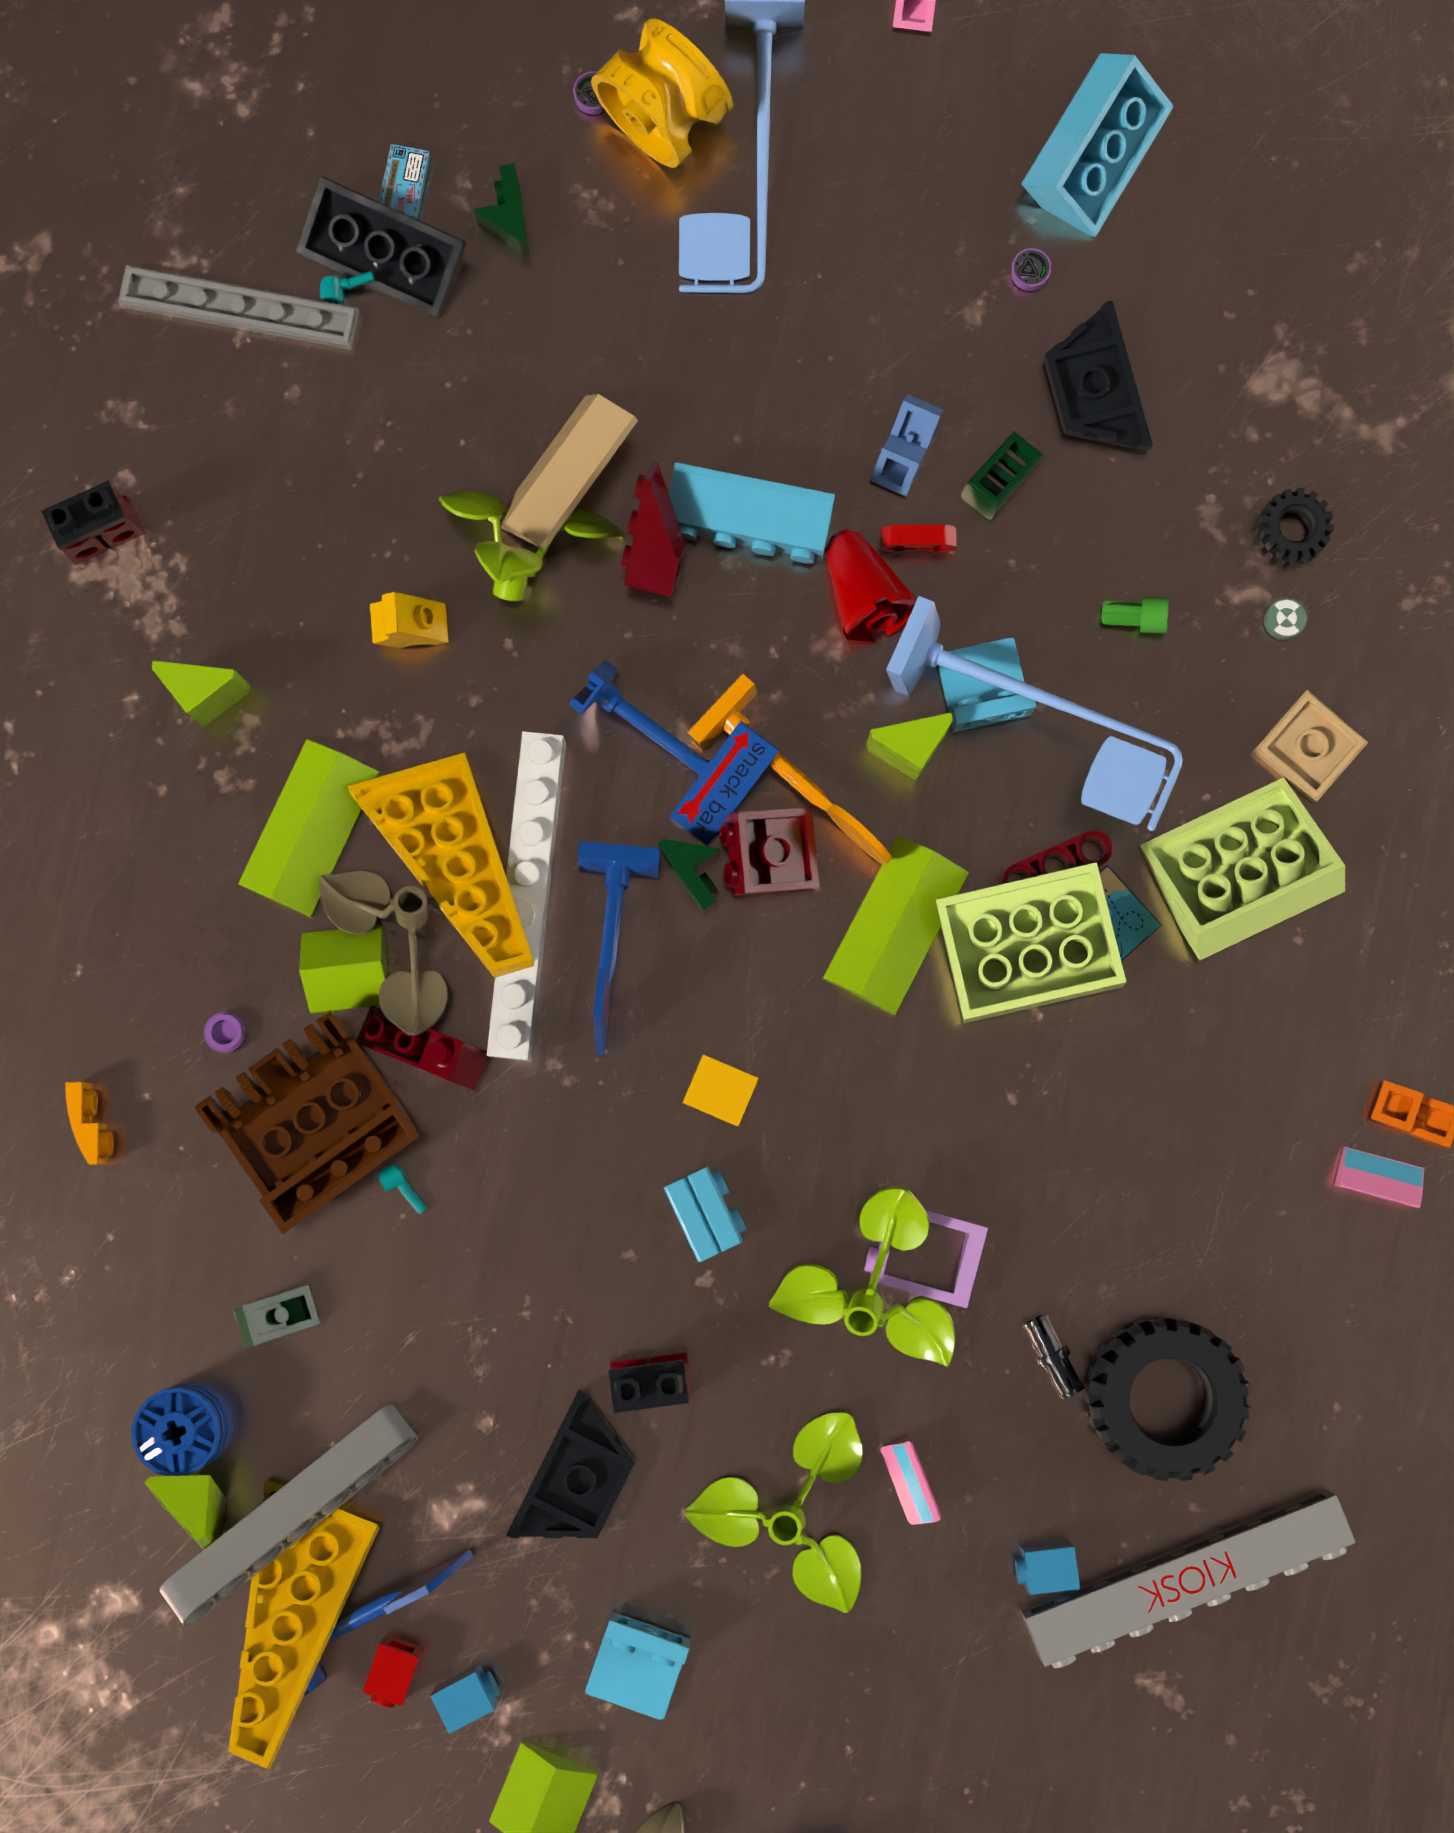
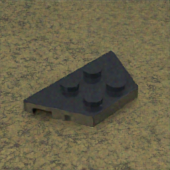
[1043,300,1153,451]
[506,1389,635,1538]

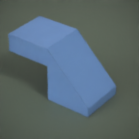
[870,394,943,496]

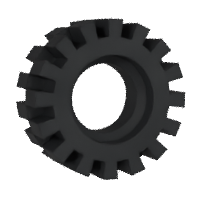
[1255,488,1334,566]

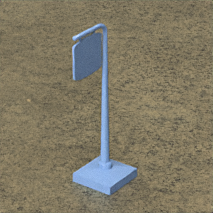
[679,0,805,293]
[886,596,1183,831]

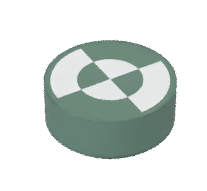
[1264,598,1307,640]

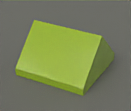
[152,661,250,727]
[866,713,953,781]
[299,924,389,1014]
[144,1475,226,1550]
[489,1740,598,1833]

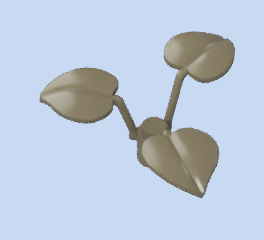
[319,871,453,1035]

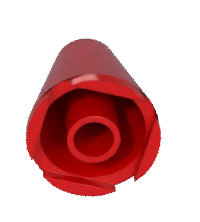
[825,529,917,645]

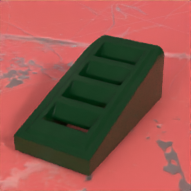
[961,431,1045,520]

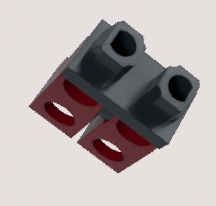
[41,480,145,565]
[608,1351,693,1413]

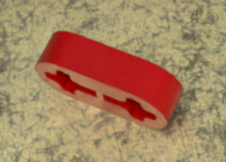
[881,524,957,553]

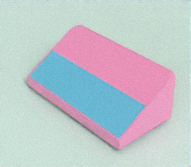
[1334,1147,1424,1208]
[881,1436,942,1525]

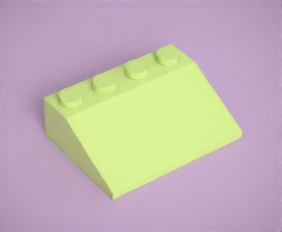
[1140,777,1345,960]
[936,862,1126,1024]

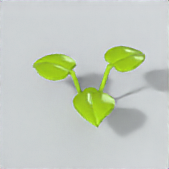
[439,490,624,601]
[769,1187,955,1366]
[685,1412,863,1613]

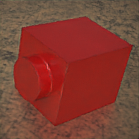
[363,1636,424,1708]

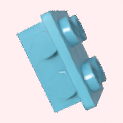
[937,638,1037,733]
[585,1611,690,1720]

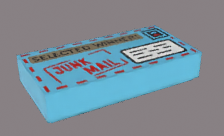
[379,144,431,219]

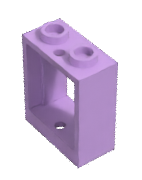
[864,1211,988,1308]

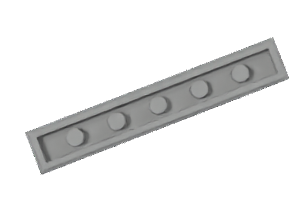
[118,265,360,350]

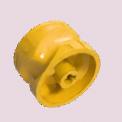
[591,18,733,168]

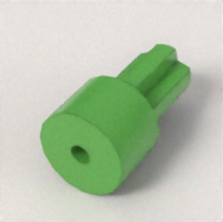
[1102,596,1169,634]

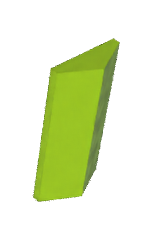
[238,739,380,918]
[823,835,969,1016]

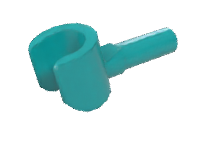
[320,271,375,304]
[378,1165,427,1214]

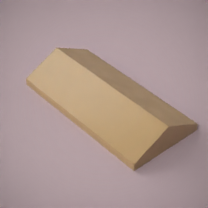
[499,394,638,550]

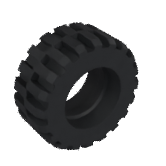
[1085,1317,1252,1482]

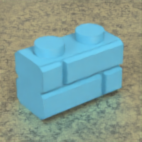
[664,1166,747,1263]

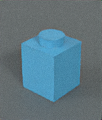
[1015,1540,1080,1595]
[430,1664,500,1734]

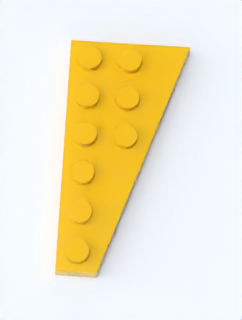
[348,752,535,978]
[228,1478,379,1770]

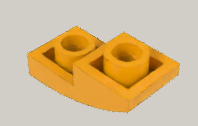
[65,1082,114,1165]

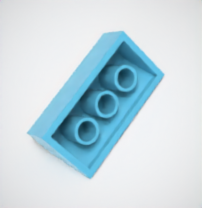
[1021,53,1174,237]
[670,462,835,564]

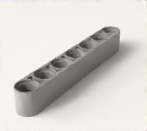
[159,1404,418,1626]

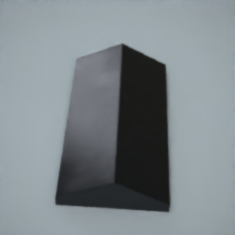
[296,177,466,317]

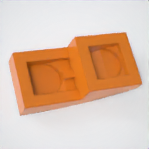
[1371,1080,1454,1149]

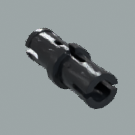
[1024,1313,1085,1400]

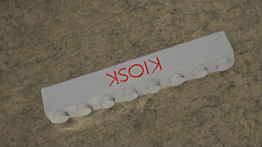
[1021,1490,1356,1668]

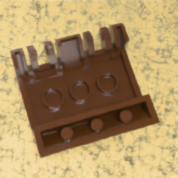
[195,1010,420,1234]

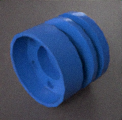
[131,1381,234,1476]

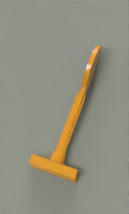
[688,674,892,865]

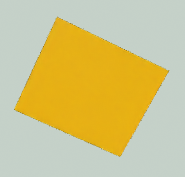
[682,1055,759,1126]

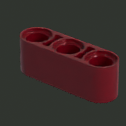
[998,830,1113,885]

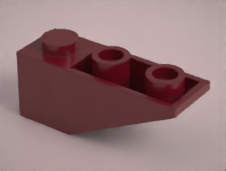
[621,461,685,597]
[357,1006,488,1090]

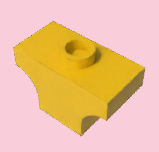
[370,592,449,648]

